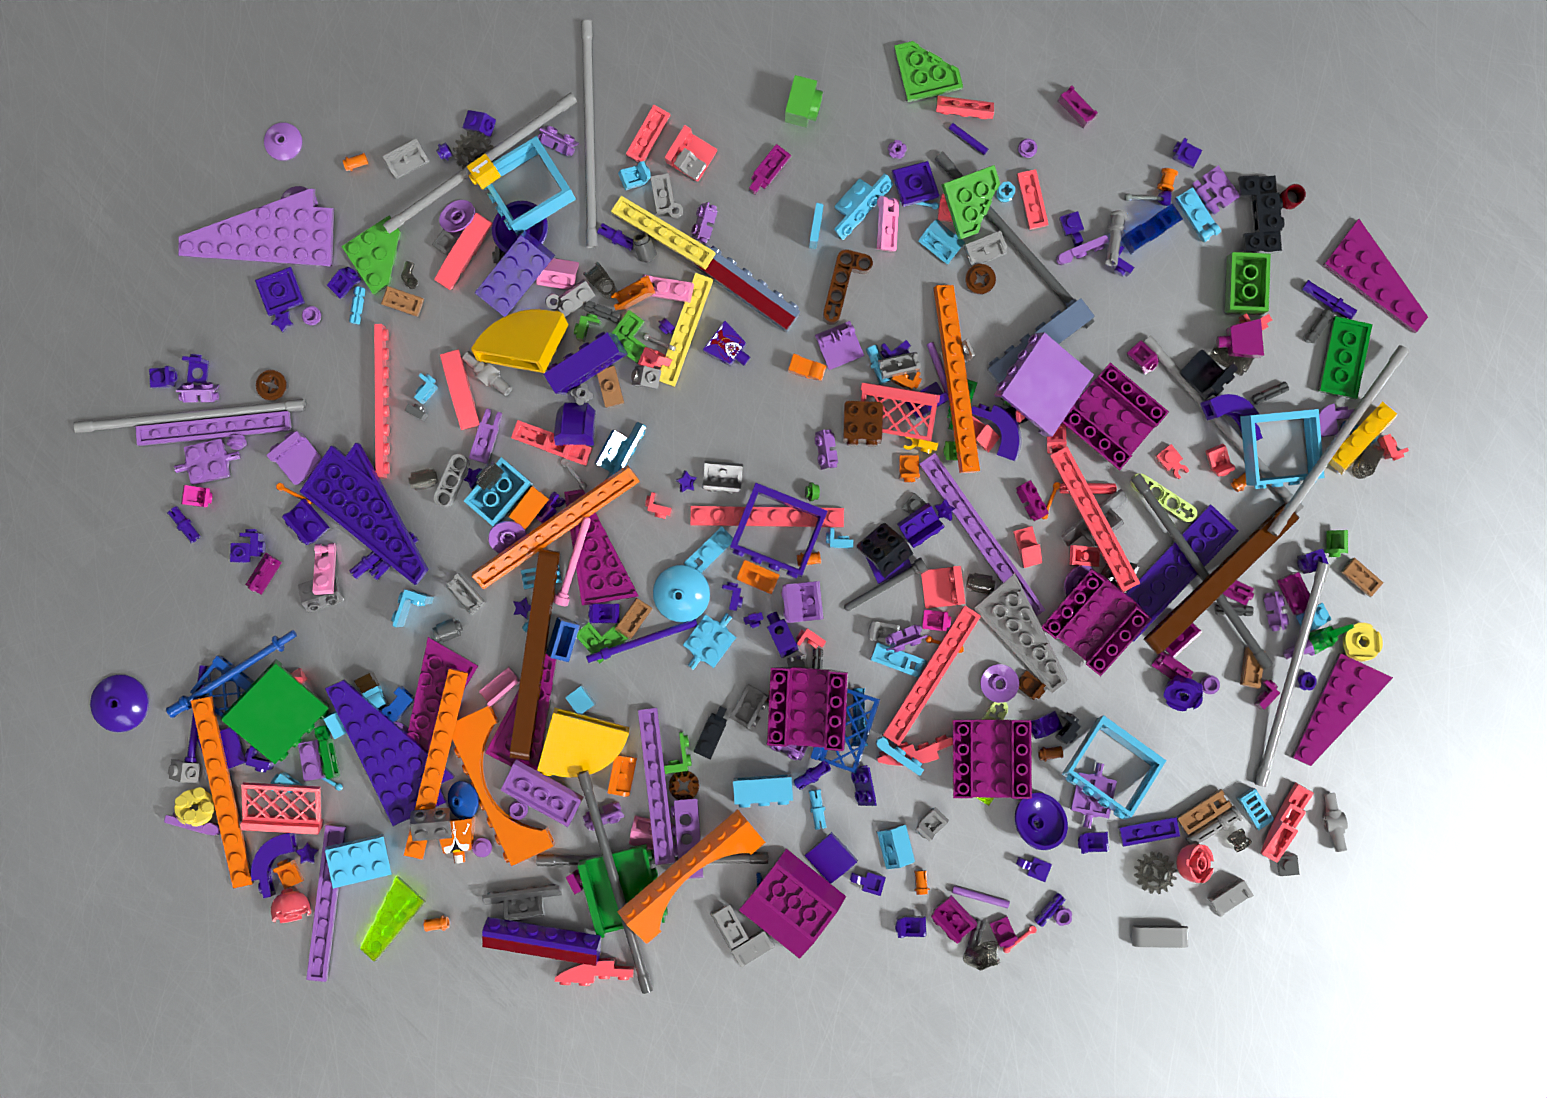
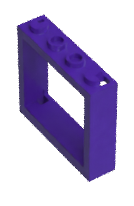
[730,483,828,579]

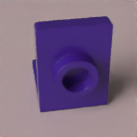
[182,354,209,383]

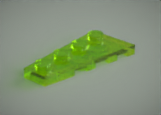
[360,876,426,962]

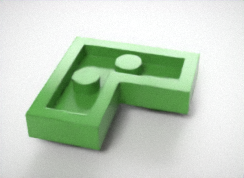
[612,310,647,364]
[576,622,628,664]

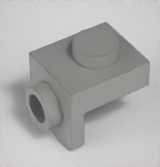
[674,148,706,180]
[631,366,661,389]
[868,621,900,643]
[168,759,200,783]
[916,807,949,842]

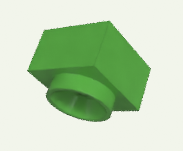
[785,75,823,128]

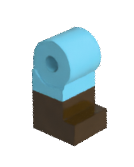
[354,672,387,709]

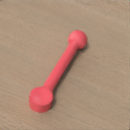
[1003,925,1037,953]

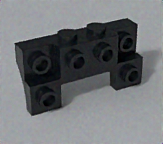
[1238,175,1285,254]

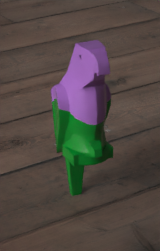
[1283,623,1354,660]

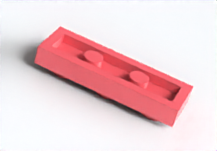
[936,96,994,119]
[626,105,671,162]
[1017,169,1049,230]

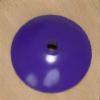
[492,200,548,253]
[90,675,149,732]
[1015,793,1068,850]

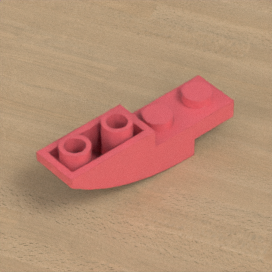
[876,734,953,766]
[555,957,634,986]

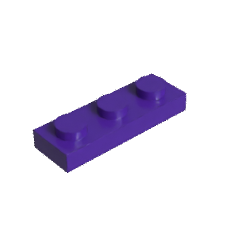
[1119,817,1180,847]

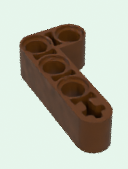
[823,250,873,325]

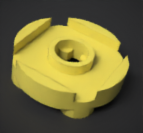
[1343,623,1383,662]
[174,787,215,827]

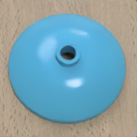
[653,565,710,622]

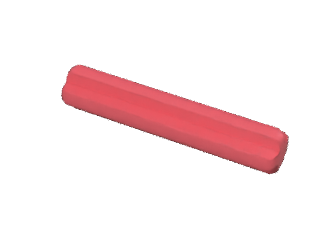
[1059,483,1117,494]

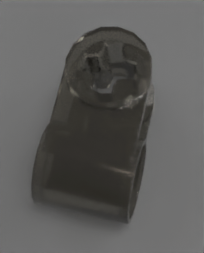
[583,262,617,299]
[1352,443,1384,479]
[963,941,1000,971]

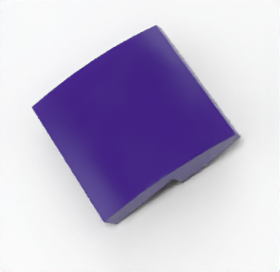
[804,832,858,884]

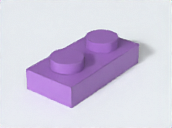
[298,740,325,782]

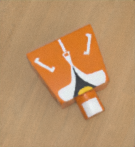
[439,817,475,864]

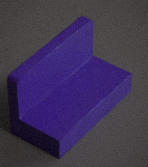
[905,382,949,420]

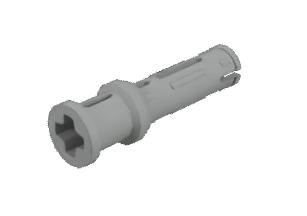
[1105,210,1128,266]
[1186,805,1243,845]

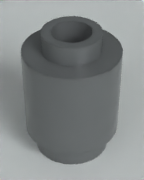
[633,233,657,263]
[432,618,463,642]

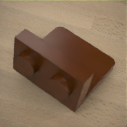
[843,401,883,447]

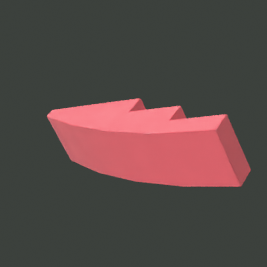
[434,213,493,290]
[440,349,480,430]
[511,420,593,466]
[1261,782,1314,862]

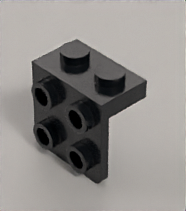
[1180,350,1238,400]
[857,523,913,578]

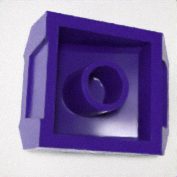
[554,403,596,446]

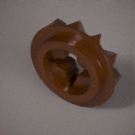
[965,264,996,295]
[256,370,287,401]
[669,771,699,800]

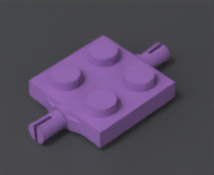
[174,439,241,485]
[1070,762,1117,828]

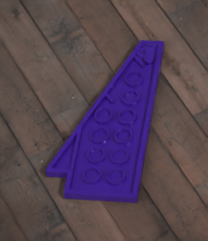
[299,443,429,585]
[325,679,454,826]

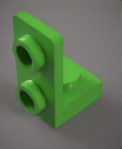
[664,731,692,774]

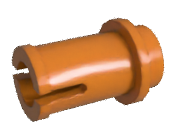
[342,153,368,172]
[1231,472,1247,492]
[796,551,821,566]
[914,870,930,895]
[424,915,450,932]

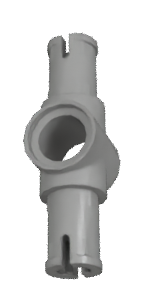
[462,351,512,396]
[1323,793,1348,852]

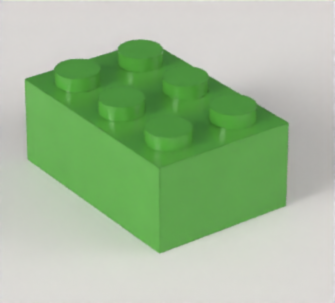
[1225,252,1271,315]

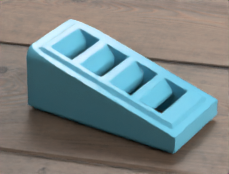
[1237,787,1275,830]

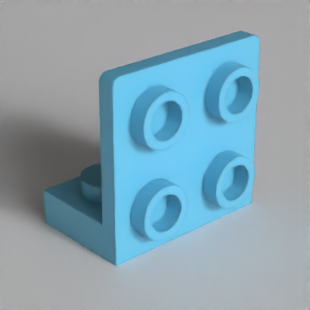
[391,589,434,627]

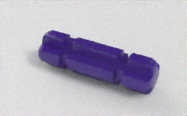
[1034,893,1066,927]

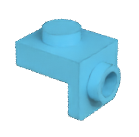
[618,161,651,190]
[1296,602,1332,631]

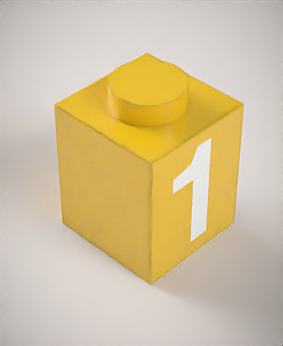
[466,154,501,189]

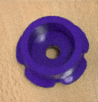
[436,142,453,161]
[658,317,675,335]
[1298,672,1317,691]

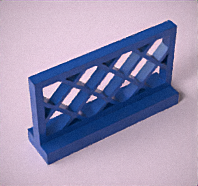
[190,656,254,717]
[810,688,880,773]

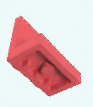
[665,125,717,182]
[921,566,966,609]

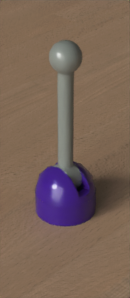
[1124,191,1171,206]

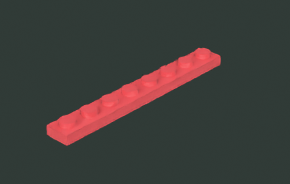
[374,324,390,479]
[1050,446,1140,593]
[690,506,844,528]
[882,606,981,746]

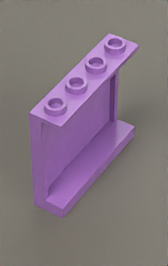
[994,332,1094,437]

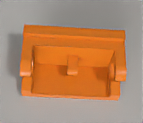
[611,275,656,310]
[508,486,549,530]
[737,560,780,595]
[607,754,637,797]

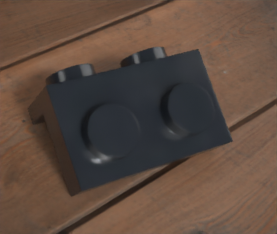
[1055,712,1081,744]

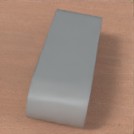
[434,454,470,508]
[1132,925,1188,948]

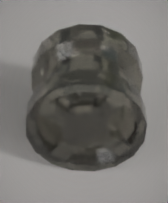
[1227,828,1252,852]

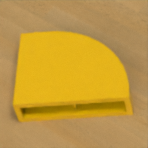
[471,309,568,373]
[537,707,629,778]

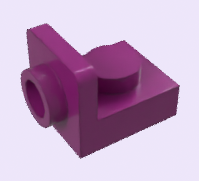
[1127,341,1159,375]
[1255,679,1280,710]
[566,869,583,895]
[989,915,1018,948]

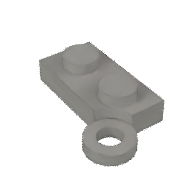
[651,173,683,219]
[545,279,596,317]

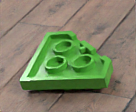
[894,41,963,102]
[941,165,1000,239]
[341,215,401,295]

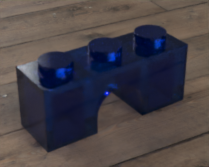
[1121,203,1183,254]

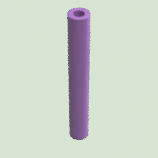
[927,342,949,397]
[952,886,1010,909]

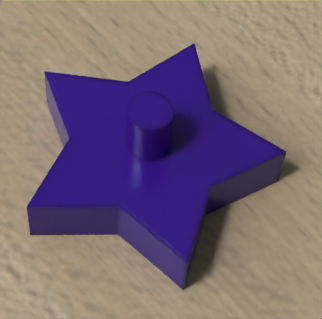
[271,311,294,333]
[464,468,482,489]
[676,470,697,492]
[935,499,956,521]
[513,597,531,619]
[295,843,319,864]

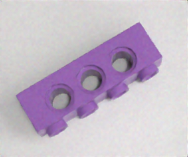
[671,799,704,879]

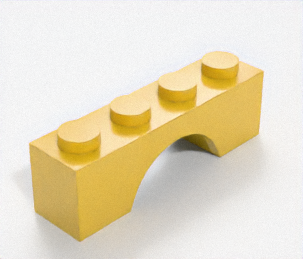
[1328,401,1397,475]

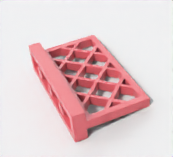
[861,383,940,441]
[241,782,323,834]

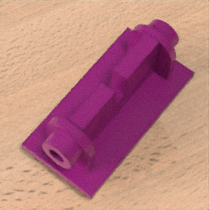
[1016,480,1049,521]
[245,553,282,595]
[1223,580,1254,606]
[1151,651,1194,680]

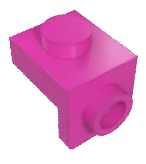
[181,485,212,507]
[922,610,951,631]

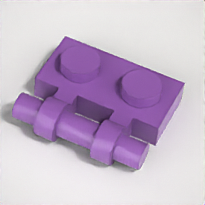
[1192,165,1239,215]

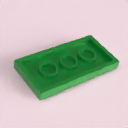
[1318,316,1373,399]

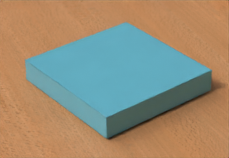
[809,203,824,249]

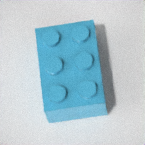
[464,457,533,527]
[733,774,793,808]
[325,834,392,888]

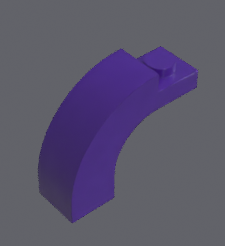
[1200,394,1263,441]
[972,403,1022,461]
[251,833,298,898]

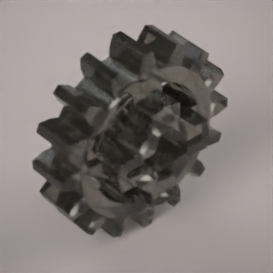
[453,131,494,169]
[1134,851,1177,894]

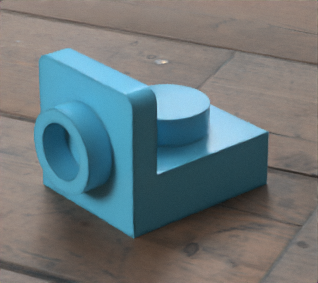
[414,373,438,405]
[826,528,853,549]
[270,772,304,793]

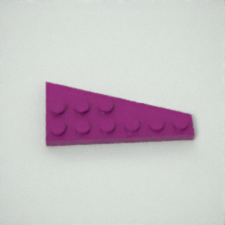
[1323,219,1428,333]
[564,489,639,606]
[407,637,479,752]
[1291,653,1393,766]
[485,654,557,771]

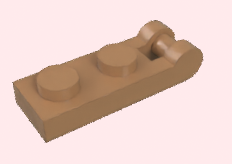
[1177,789,1232,835]

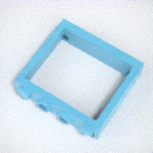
[484,136,576,235]
[1241,409,1325,489]
[1062,715,1167,819]

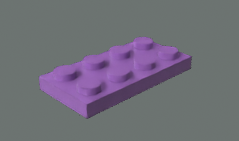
[501,760,584,827]

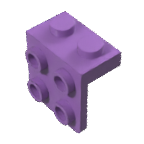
[267,431,322,485]
[781,581,824,623]

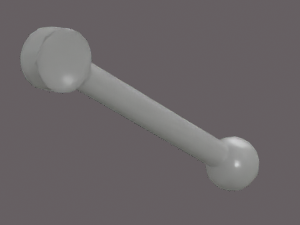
[643,333,676,351]
[561,459,587,490]

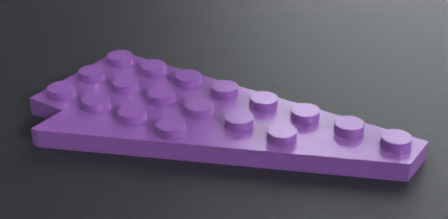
[178,189,334,266]

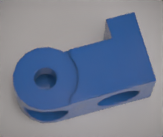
[382,686,415,722]

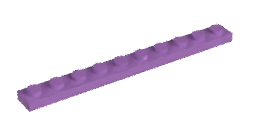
[919,453,1045,616]

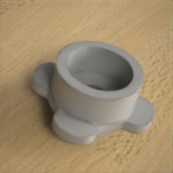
[571,383,593,405]

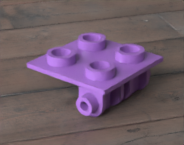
[815,321,864,370]

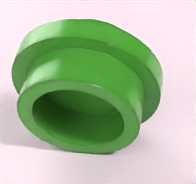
[805,482,820,502]

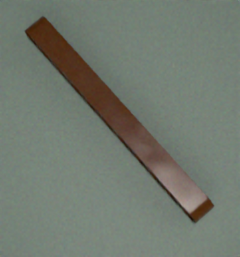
[1144,503,1300,655]
[510,549,560,760]

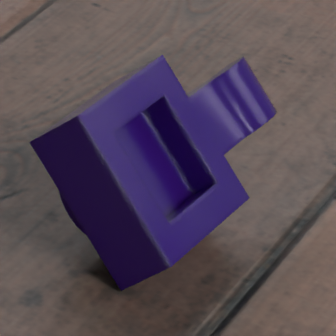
[1059,211,1084,247]
[535,491,565,524]
[743,612,764,628]
[1016,857,1052,882]
[850,871,886,896]

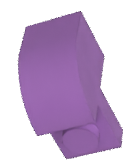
[1319,404,1354,437]

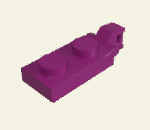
[749,144,792,195]

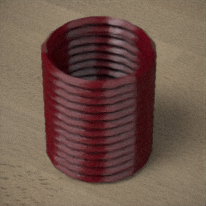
[1280,184,1306,210]

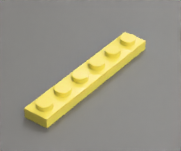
[611,196,716,270]
[659,273,714,387]

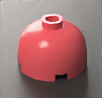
[1176,844,1214,883]
[271,889,311,923]

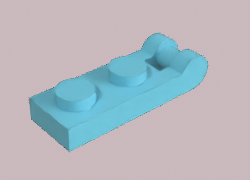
[1175,187,1221,242]
[683,527,733,573]
[871,642,927,677]
[876,737,924,776]

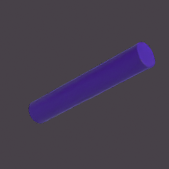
[949,123,989,155]

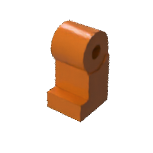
[788,354,827,381]

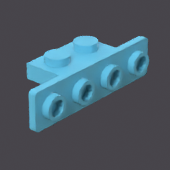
[834,173,893,240]
[594,422,646,479]

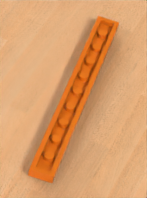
[933,285,980,473]
[471,465,640,590]
[404,668,468,860]
[191,696,254,889]

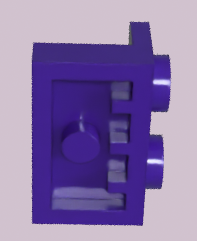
[282,499,330,545]
[897,503,945,548]

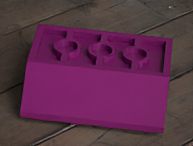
[1062,362,1169,471]
[1041,569,1152,677]
[767,667,848,751]
[953,719,1032,799]
[739,849,847,959]

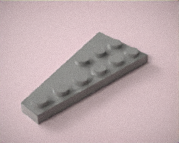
[974,573,1068,693]

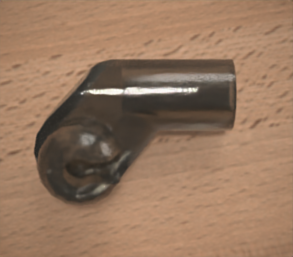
[401,261,418,289]

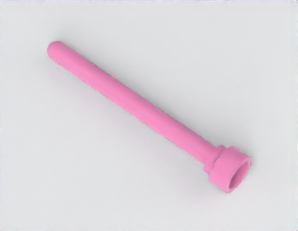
[553,517,591,606]

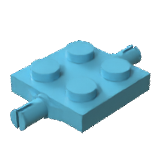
[683,613,737,670]

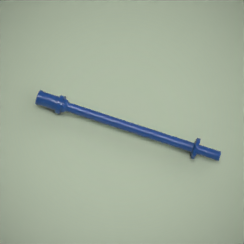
[166,630,297,718]

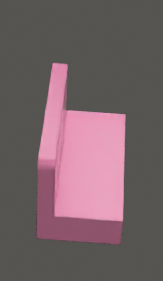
[537,258,579,290]
[479,667,520,707]
[629,816,673,850]

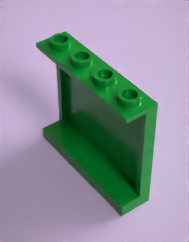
[221,659,329,764]
[578,844,668,938]

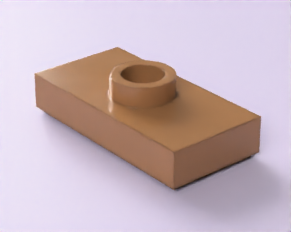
[381,286,424,317]
[597,366,624,408]
[1341,557,1384,597]
[615,598,653,640]
[1240,647,1263,689]

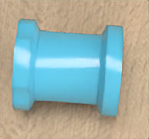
[996,181,1015,203]

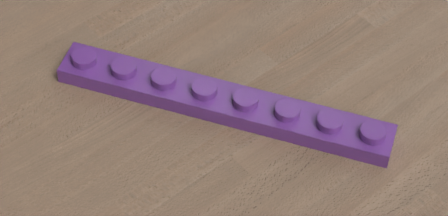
[135,411,292,446]
[638,708,675,865]
[306,824,346,982]

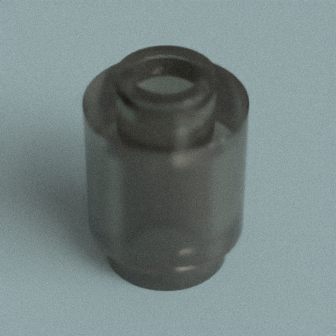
[476,462,504,490]
[408,468,438,491]
[966,573,996,595]

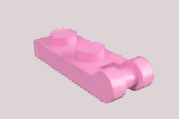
[877,196,899,252]
[642,275,694,303]
[312,543,336,595]

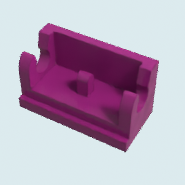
[1058,86,1098,128]
[1276,572,1310,615]

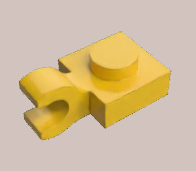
[903,437,938,454]

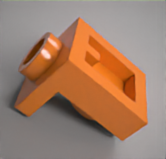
[891,371,922,390]
[899,455,920,482]
[273,859,304,890]

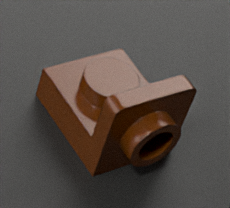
[1019,670,1046,700]

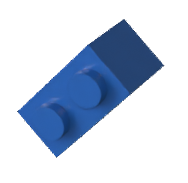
[546,617,580,662]

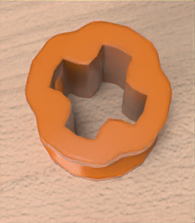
[1157,168,1178,192]

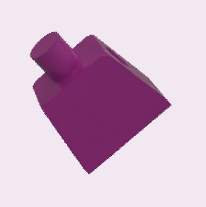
[1216,319,1264,358]

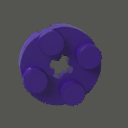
[1164,675,1203,711]

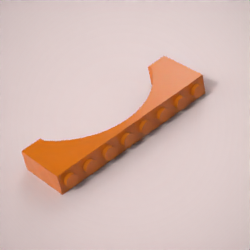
[452,706,555,866]
[617,809,766,944]

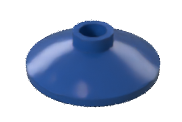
[448,781,478,819]

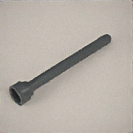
[844,557,928,611]

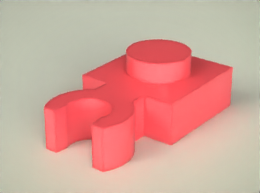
[1155,444,1189,479]

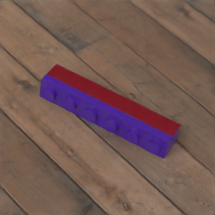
[482,917,601,966]

